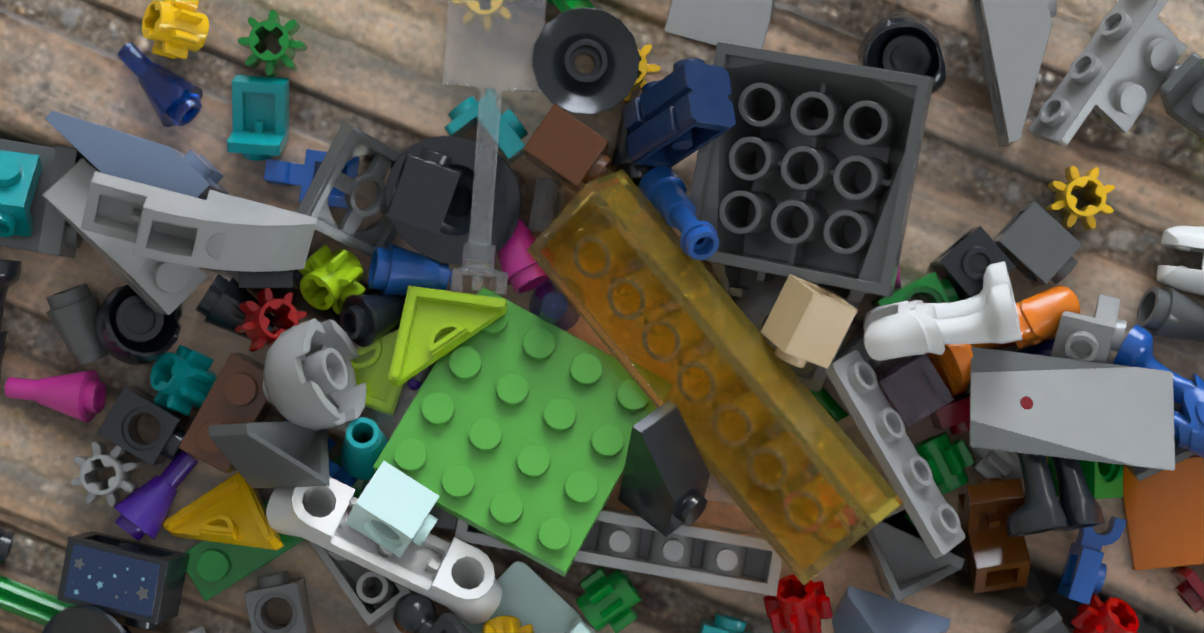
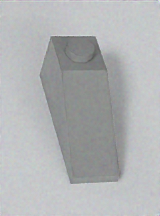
[971,0,1057,147]
[41,158,208,315]

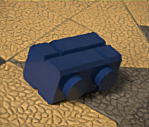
[622,58,736,167]

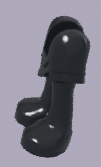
[1005,452,1105,537]

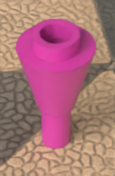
[5,370,106,423]

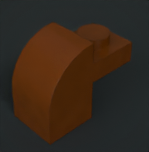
[958,478,1031,594]

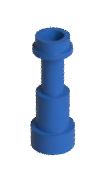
[639,166,719,260]

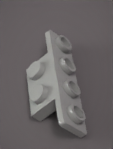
[1029,0,1187,147]
[825,350,965,558]

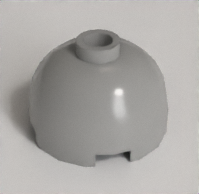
[263,318,367,430]

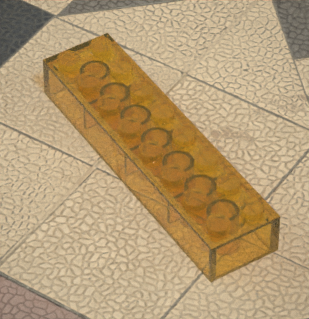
[527,169,904,585]

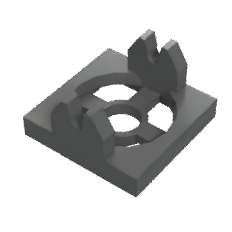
[296,122,402,257]

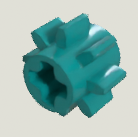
[150,345,217,416]

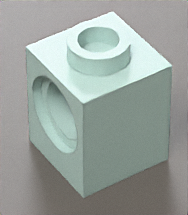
[345,461,439,558]

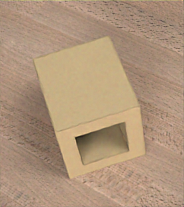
[761,274,858,369]

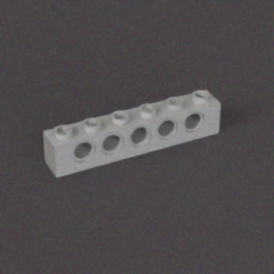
[455,507,785,596]

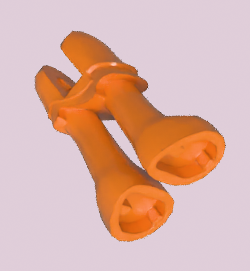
[926,286,1080,399]

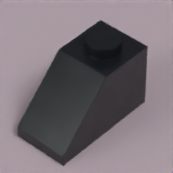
[618,400,710,537]

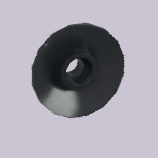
[532,7,640,115]

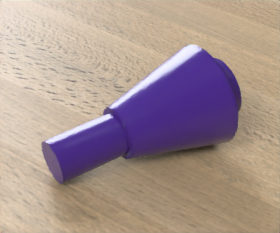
[113,450,198,542]

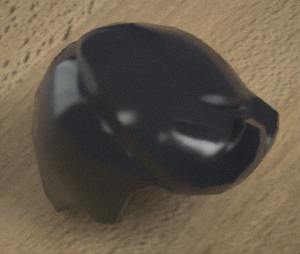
[858,14,946,95]
[95,284,182,366]

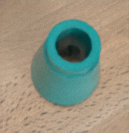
[340,417,389,480]

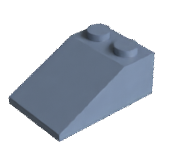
[45,111,229,200]

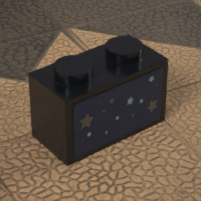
[57,531,189,629]

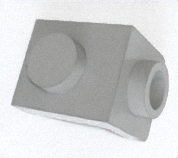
[1051,294,1127,363]

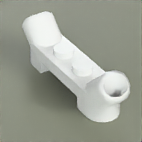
[266,477,503,625]

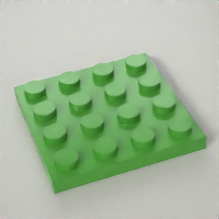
[373,286,669,577]

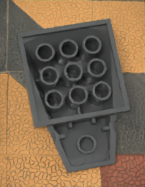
[680,42,934,392]

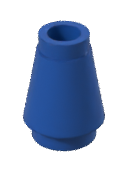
[368,243,450,295]

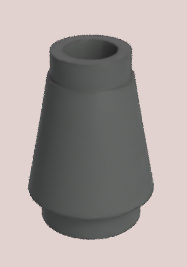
[46,283,108,366]
[1137,285,1204,342]

